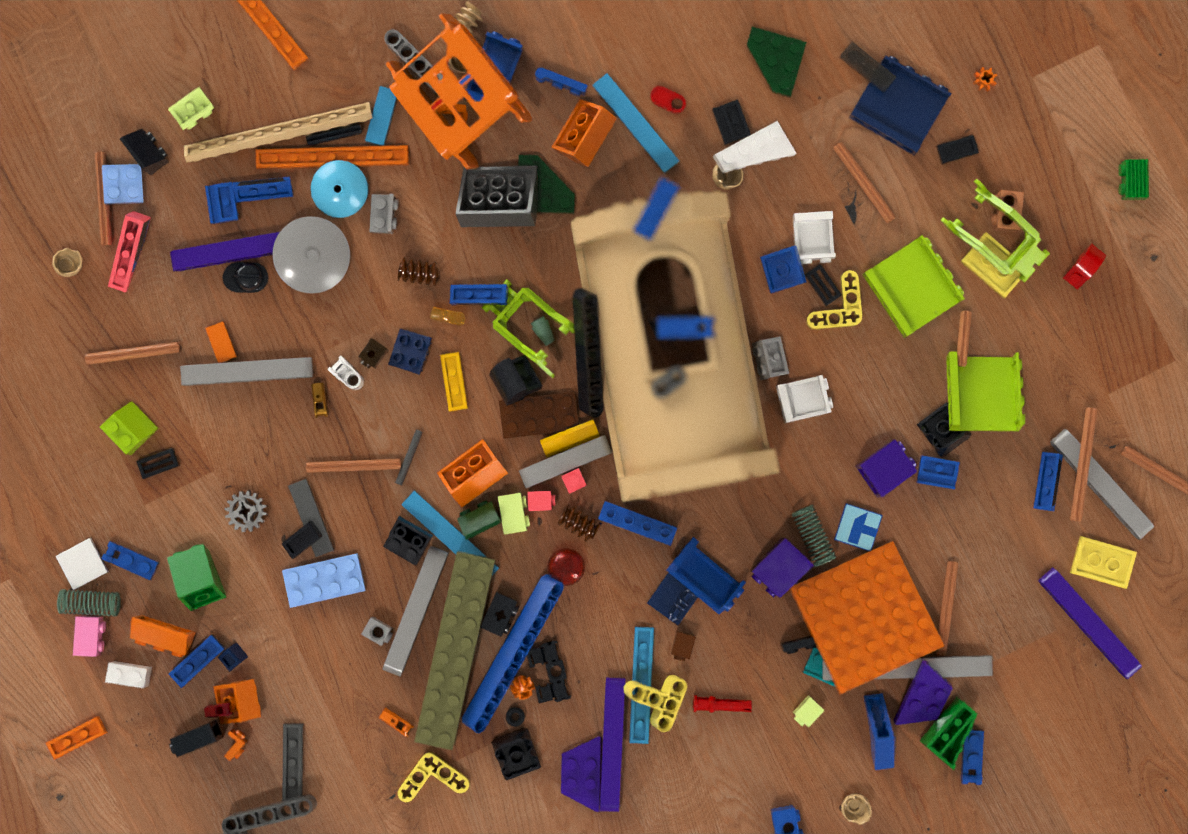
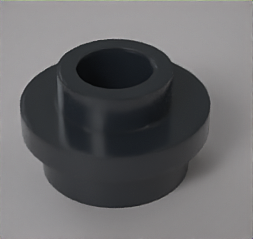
[506,707,525,727]

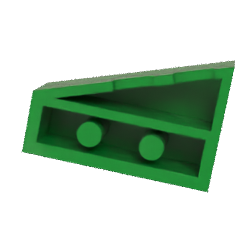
[919,697,977,770]

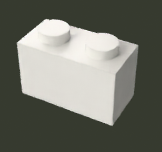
[105,661,152,688]

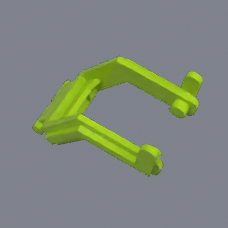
[941,179,1050,283]
[482,279,574,378]

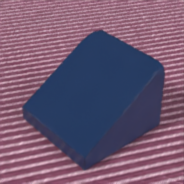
[218,643,248,672]

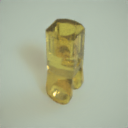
[430,307,465,326]

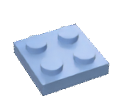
[102,164,144,204]

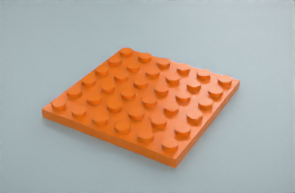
[789,541,944,695]

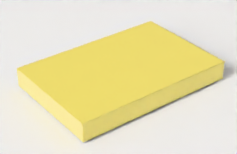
[960,232,1021,298]
[1070,536,1137,589]

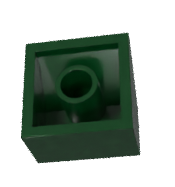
[457,500,502,540]

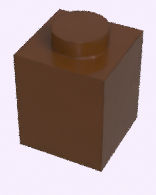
[671,631,696,662]

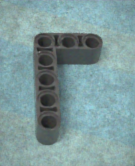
[222,795,317,834]

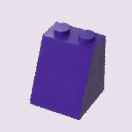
[855,440,917,498]
[751,538,813,598]

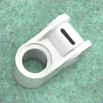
[327,355,364,390]

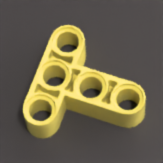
[624,675,687,732]

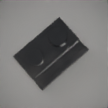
[712,100,751,146]
[780,636,817,654]

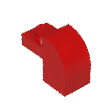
[1063,243,1107,290]

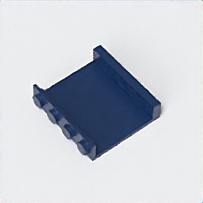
[849,55,951,156]

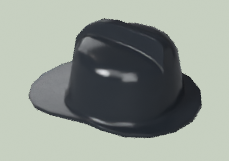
[222,262,268,293]

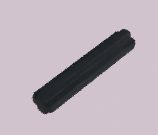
[306,123,362,146]

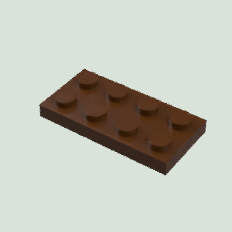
[499,392,579,439]

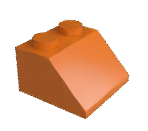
[213,679,261,724]

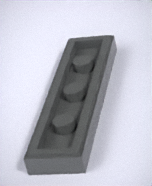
[288,479,334,557]
[282,723,303,801]

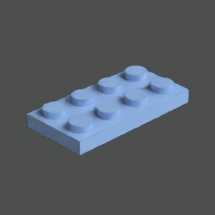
[282,553,366,608]

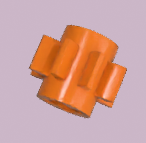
[973,67,998,92]
[510,675,535,700]

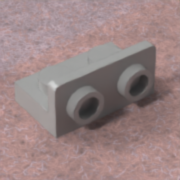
[369,194,398,234]
[752,336,789,380]

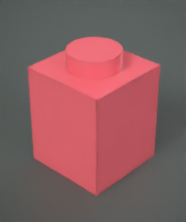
[561,468,587,494]
[528,491,556,511]

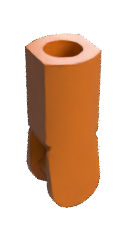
[379,707,414,737]

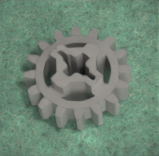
[225,491,268,532]

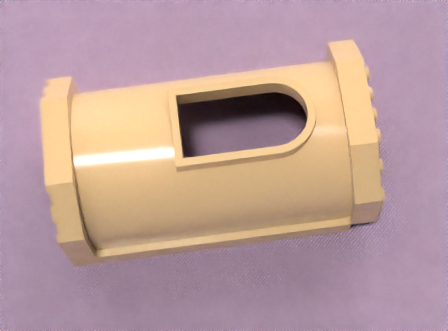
[571,191,779,502]

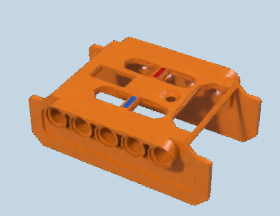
[386,13,532,170]

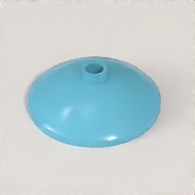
[311,160,368,218]

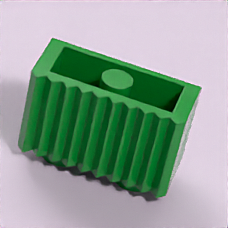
[1118,159,1149,200]

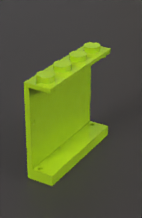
[862,235,965,338]
[946,351,1025,432]

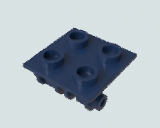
[388,329,432,375]
[647,572,698,625]

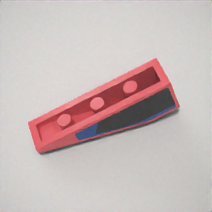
[108,211,151,292]

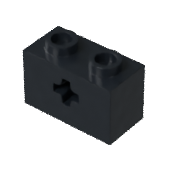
[480,591,520,637]

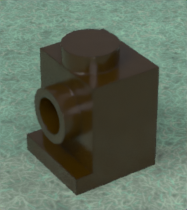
[358,338,389,369]

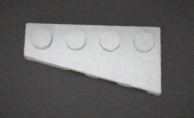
[713,121,797,173]

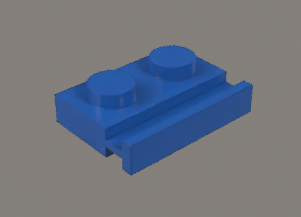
[205,182,239,225]
[916,455,960,490]

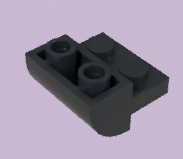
[489,355,543,406]
[383,516,433,566]

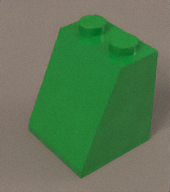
[167,544,226,611]

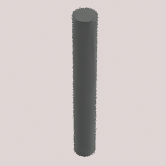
[395,430,423,485]

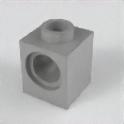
[361,617,393,646]

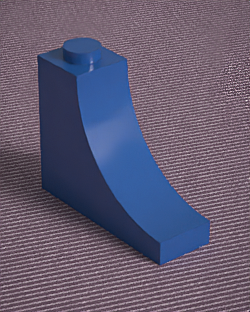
[864,693,895,770]

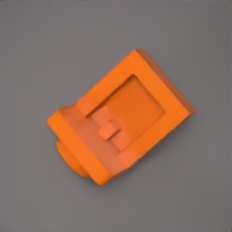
[437,104,468,123]
[224,729,248,761]

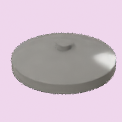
[272,216,350,293]

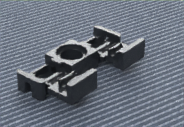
[527,640,571,704]

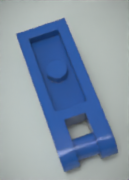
[535,68,588,97]
[657,317,715,339]
[101,541,159,580]
[961,730,984,785]

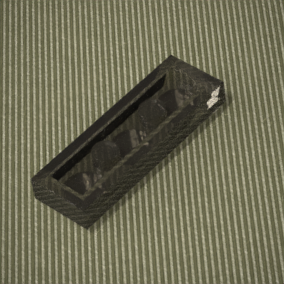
[840,42,896,93]

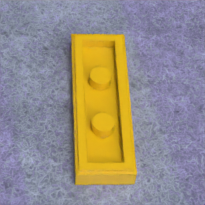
[440,352,468,412]
[540,420,600,458]

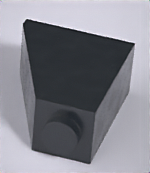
[169,719,224,757]

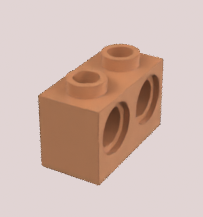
[991,190,1024,233]

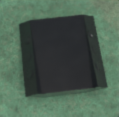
[917,402,972,457]
[491,727,541,781]

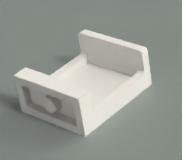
[793,211,836,264]
[776,375,833,423]

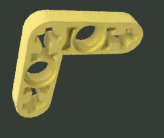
[806,270,862,330]
[398,752,470,802]

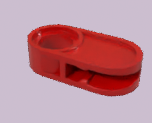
[650,86,686,114]

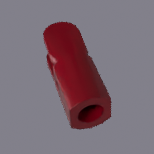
[204,702,233,718]

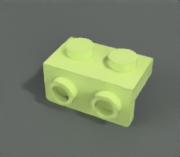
[168,87,214,130]

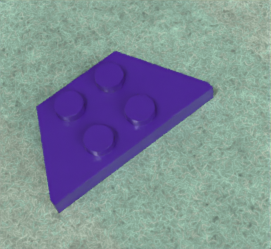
[894,660,953,725]
[561,736,601,812]

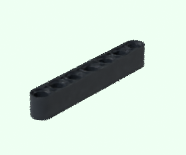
[572,288,604,418]

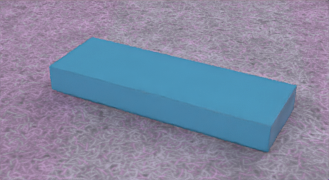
[365,86,397,146]

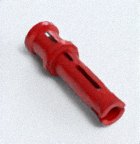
[693,695,752,713]

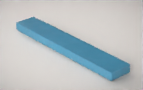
[592,73,679,174]
[401,490,499,576]
[629,627,654,744]

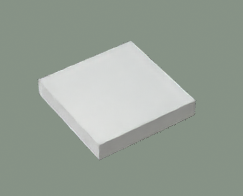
[56,538,109,590]

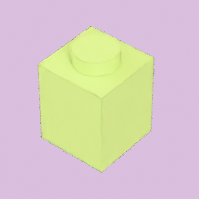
[793,695,824,727]

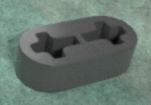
[651,366,686,398]

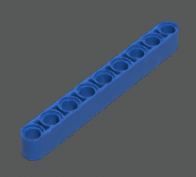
[462,574,564,733]

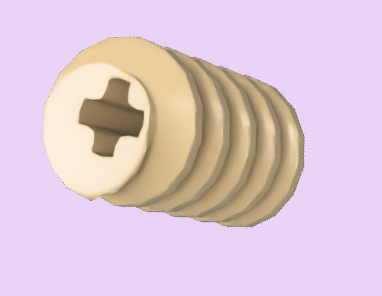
[456,2,483,33]

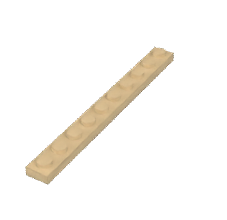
[184,102,373,162]

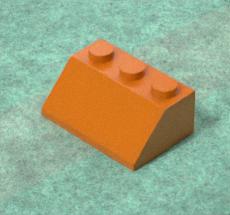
[551,99,617,167]
[437,439,508,508]
[130,615,196,657]

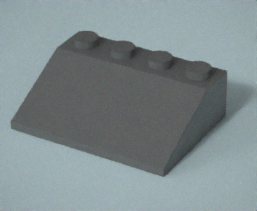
[456,166,538,227]

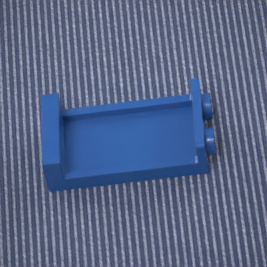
[464,31,523,101]
[666,537,746,615]

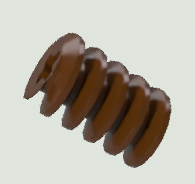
[398,257,439,286]
[558,504,602,542]

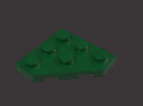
[746,27,807,98]
[518,155,575,214]

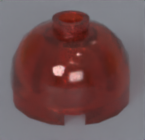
[547,548,585,586]

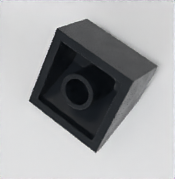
[119,129,169,176]

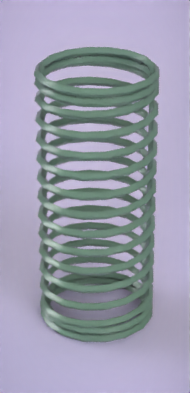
[791,505,837,567]
[57,589,121,617]

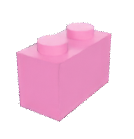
[73,615,106,657]

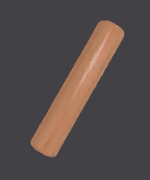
[957,311,972,367]

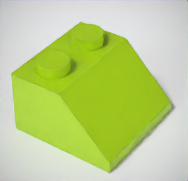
[100,401,159,455]

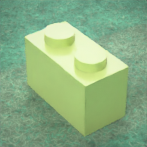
[498,493,530,534]

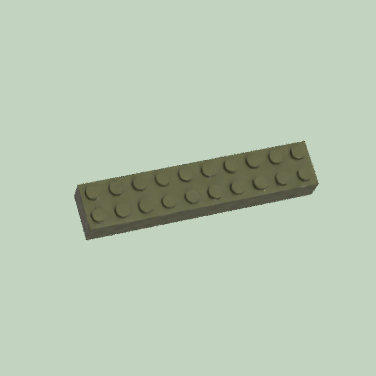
[414,551,496,750]

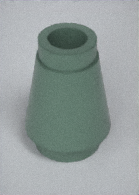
[530,316,555,346]

